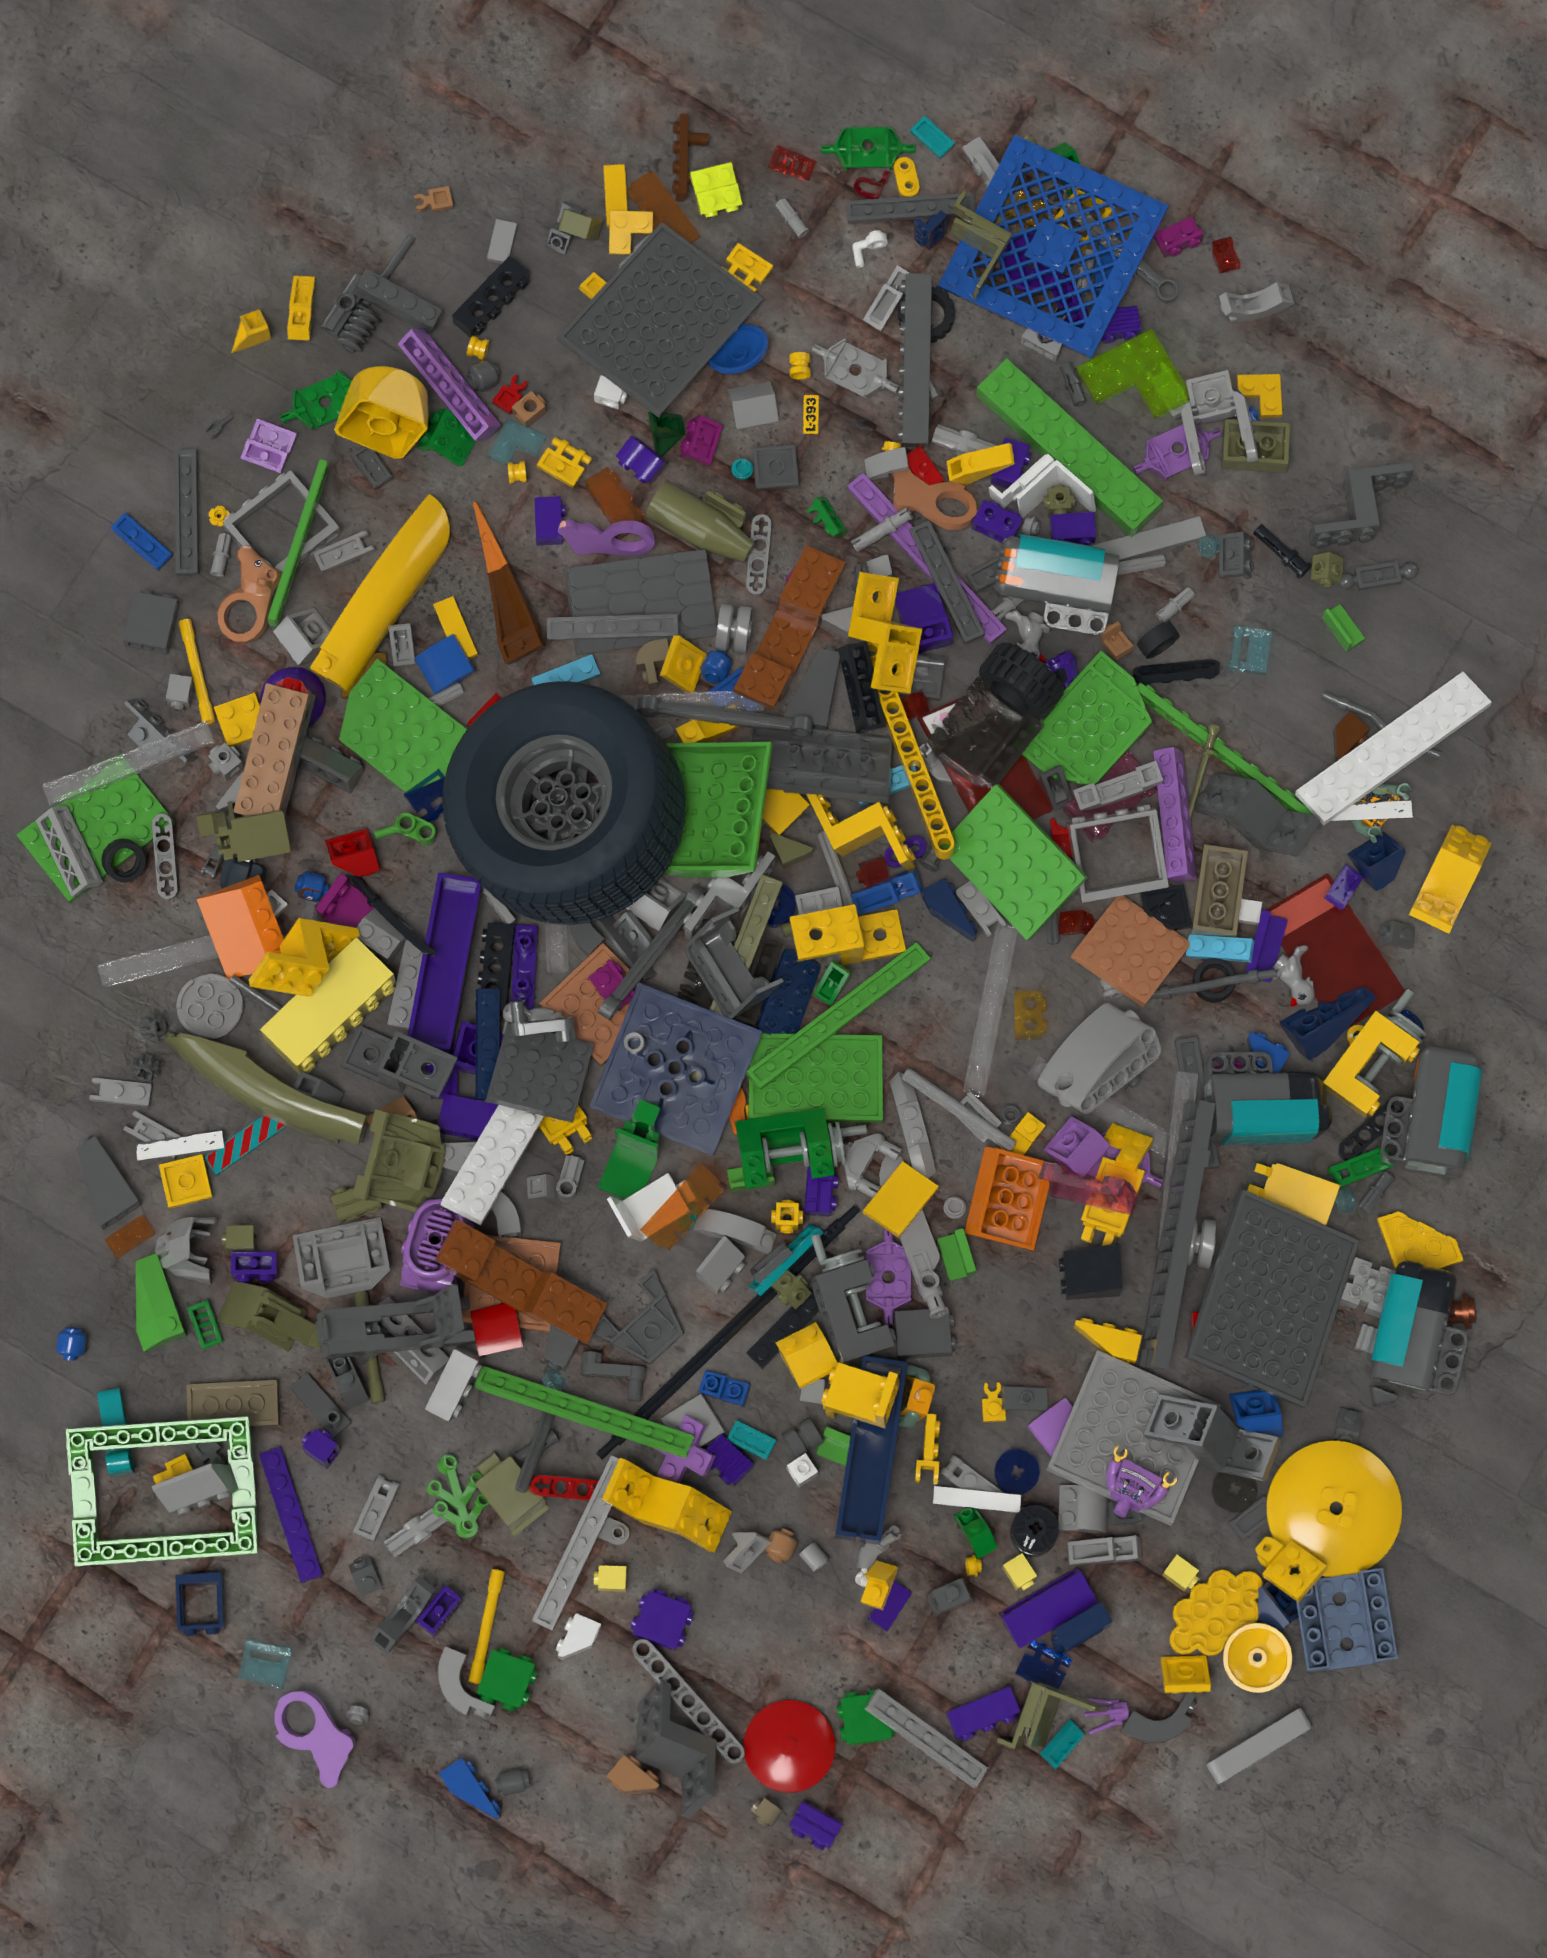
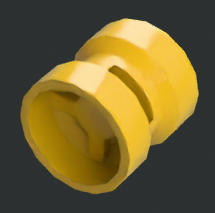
[789,352,811,380]

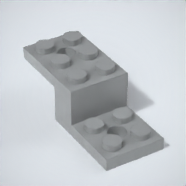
[683,852,775,940]

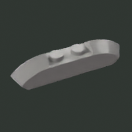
[889,1072,936,1179]

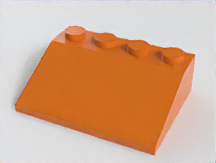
[196,875,284,979]
[964,1147,1055,1251]

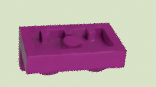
[1154,216,1204,258]
[680,415,723,466]
[588,959,636,1012]

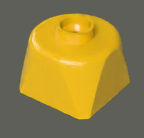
[334,366,428,459]

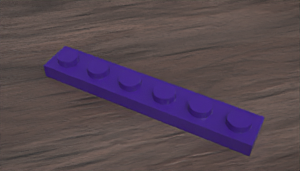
[259,1447,323,1584]

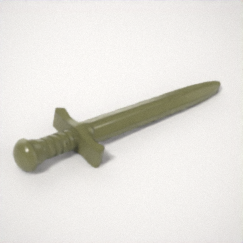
[1189,723,1221,819]

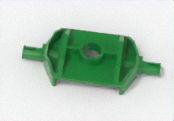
[821,127,915,171]
[280,371,352,430]

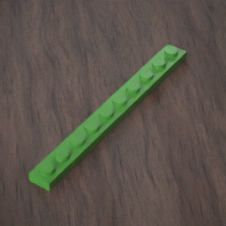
[1137,682,1314,816]
[746,942,931,1090]
[475,1366,695,1458]

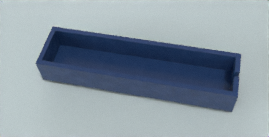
[835,1355,908,1545]

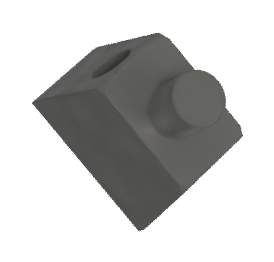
[926,1578,975,1619]

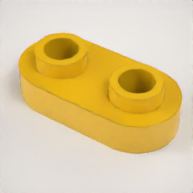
[893,157,919,197]

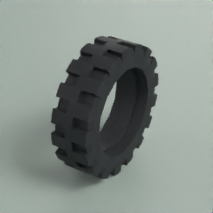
[898,286,955,343]

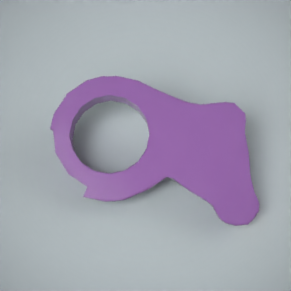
[558,520,655,556]
[275,1690,356,1788]

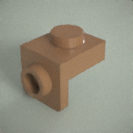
[1101,621,1134,661]

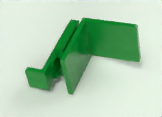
[598,1100,660,1199]

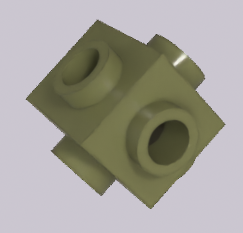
[1043,485,1075,518]
[1311,552,1343,588]
[771,1270,812,1309]

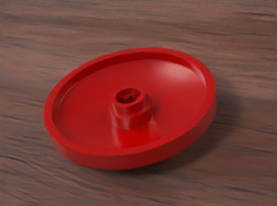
[743,1700,835,1793]

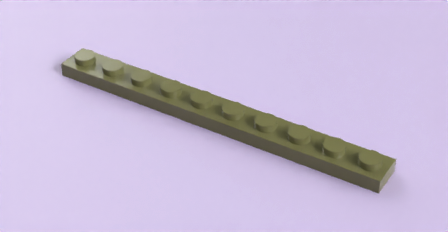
[690,875,783,1083]

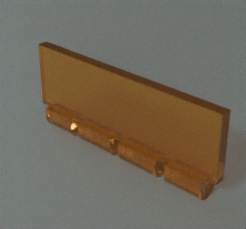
[626,170,700,244]
[640,1163,724,1251]

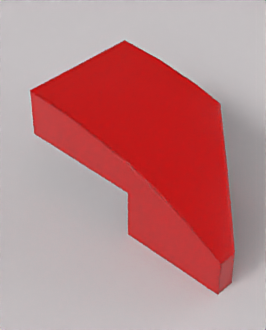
[1049,819,1073,861]

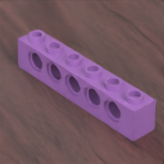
[398,329,501,441]
[1153,747,1197,883]

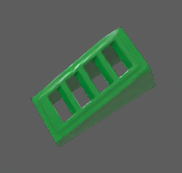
[186,1299,223,1350]

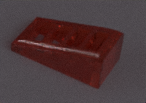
[767,145,816,181]

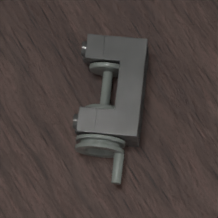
[809,1234,896,1363]

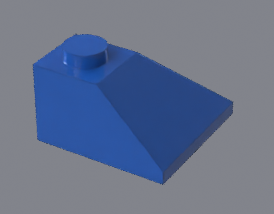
[1229,1390,1283,1437]

